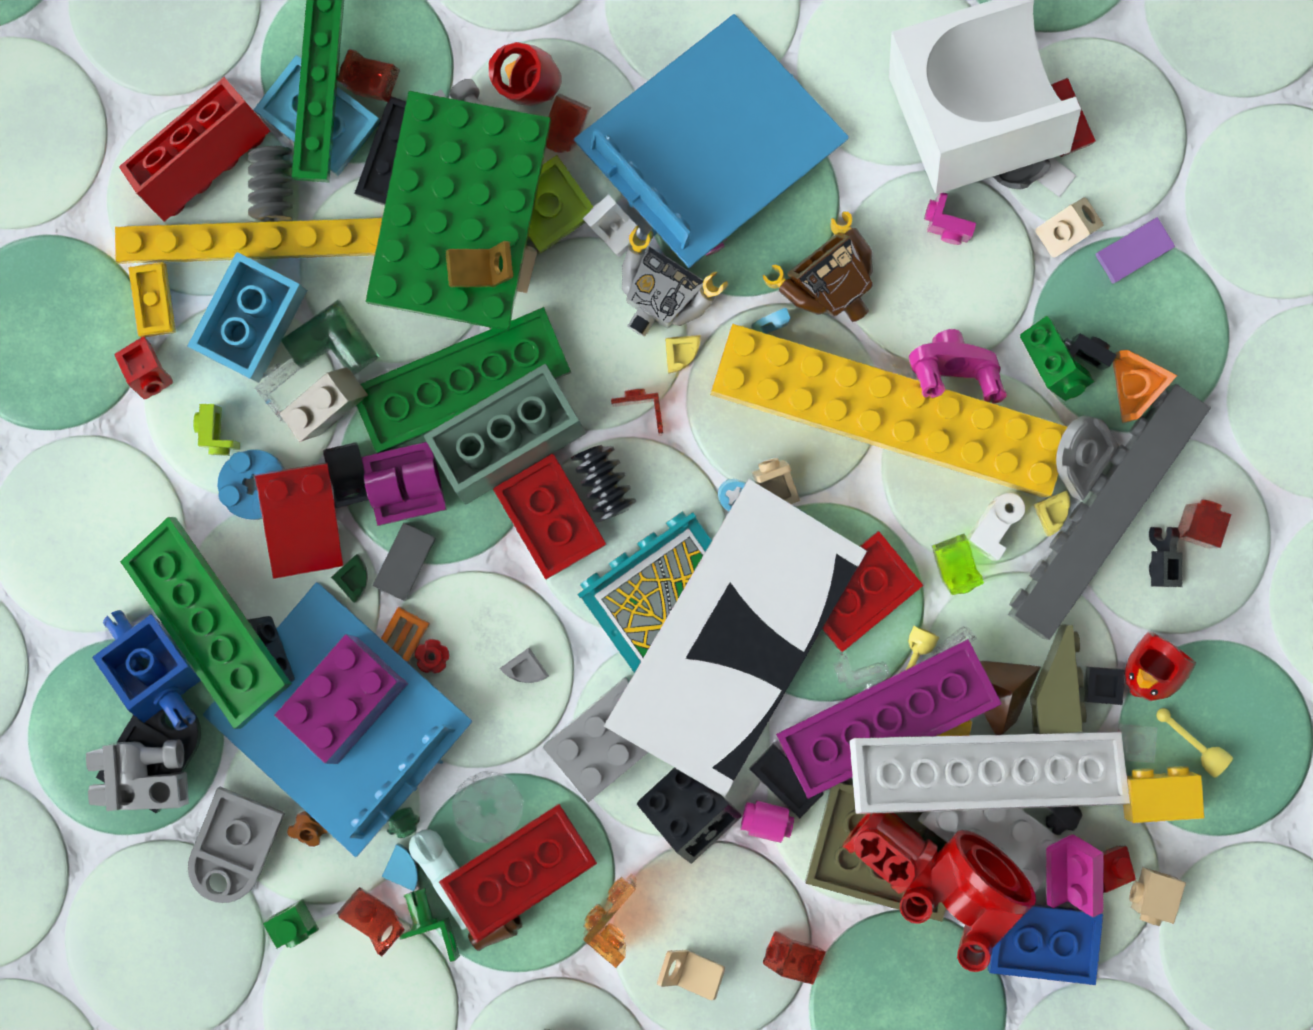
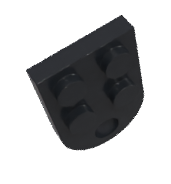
[96,705,201,813]

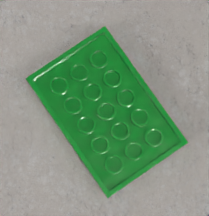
[365,91,551,331]

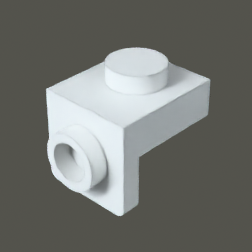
[583,194,643,257]

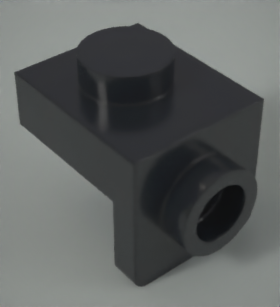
[1064,333,1117,371]

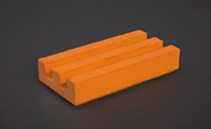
[381,607,430,663]

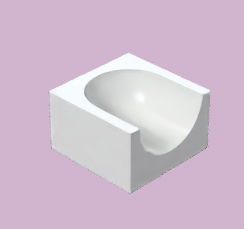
[889,0,1081,195]

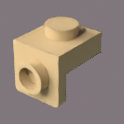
[752,458,800,504]

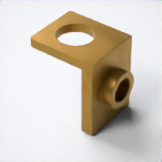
[446,241,513,287]

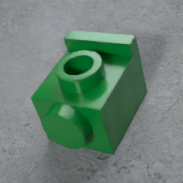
[263,899,319,949]

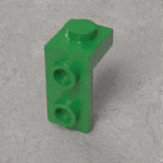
[1020,316,1095,401]

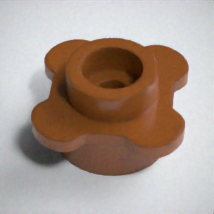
[287,811,328,847]

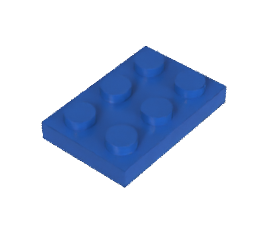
[988,904,1103,985]

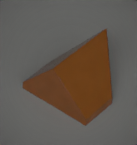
[980,661,1041,735]

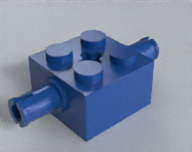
[92,610,201,730]

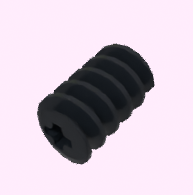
[571,445,636,523]

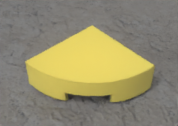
[665,335,700,374]
[1033,490,1070,537]

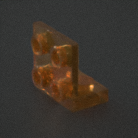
[583,874,636,968]

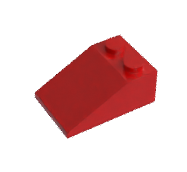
[254,463,343,579]

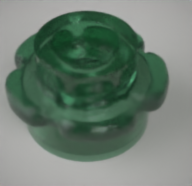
[387,807,420,838]

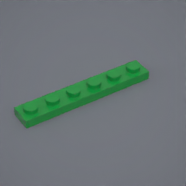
[292,0,344,183]

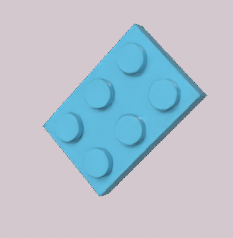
[253,55,380,176]

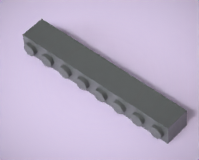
[1008,384,1211,640]

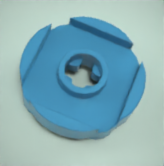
[217,450,285,520]

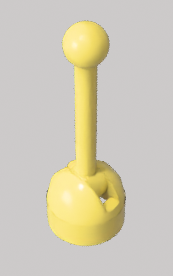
[906,626,939,670]
[1156,708,1233,778]

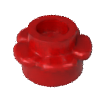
[415,639,450,674]

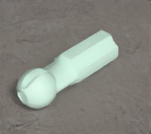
[409,829,466,930]

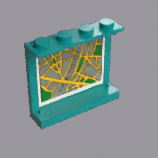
[577,511,712,673]

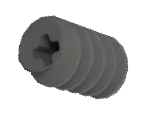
[248,146,293,222]

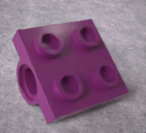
[361,442,447,526]

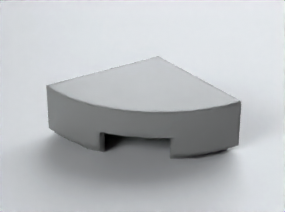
[500,648,549,683]

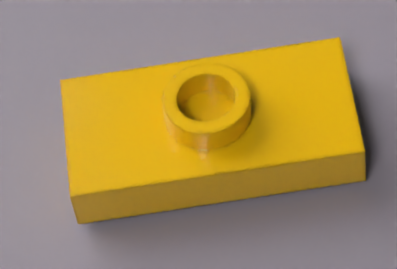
[128,262,176,337]

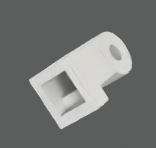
[964,493,1025,561]

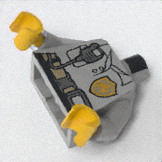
[622,225,728,337]

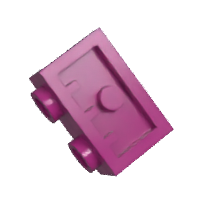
[1046,834,1103,917]

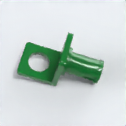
[399,888,460,962]

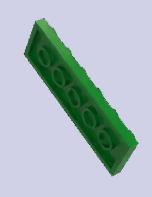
[356,307,571,453]
[120,517,292,729]

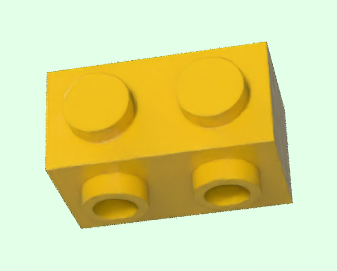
[1123,766,1204,823]

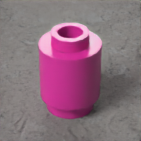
[740,800,794,843]

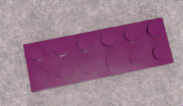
[776,639,1002,799]

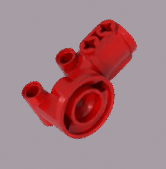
[842,813,1036,972]

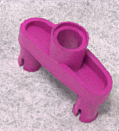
[909,329,1007,404]

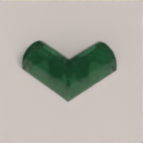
[281,299,380,375]

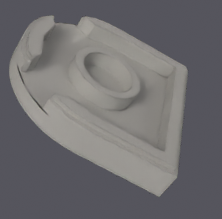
[1056,416,1119,501]

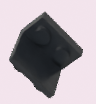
[637,767,742,864]

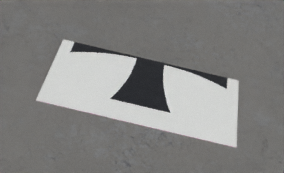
[604,479,867,797]

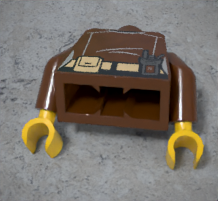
[763,211,873,322]

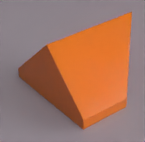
[1113,350,1178,423]

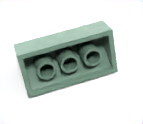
[423,364,587,505]

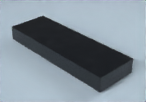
[354,96,406,206]

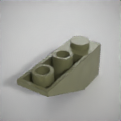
[1030,624,1087,734]

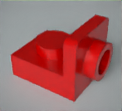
[114,336,173,400]

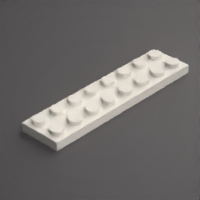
[850,732,1130,814]

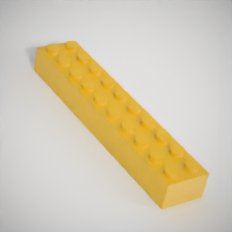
[710,323,1067,498]

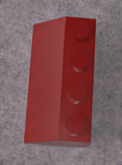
[119,77,271,222]

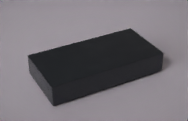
[749,743,824,819]

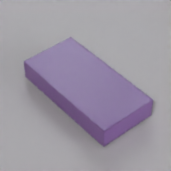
[1095,217,1175,284]

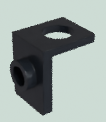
[323,442,369,508]

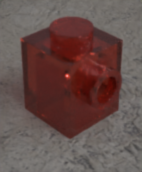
[1178,499,1232,549]

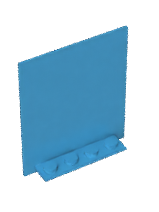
[574,14,849,268]
[203,582,472,857]

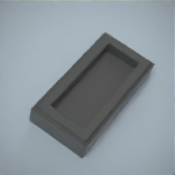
[372,522,436,601]

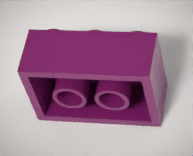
[274,634,408,764]

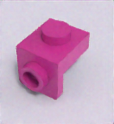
[924,193,976,245]

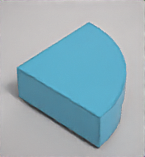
[752,308,791,334]
[382,843,418,891]

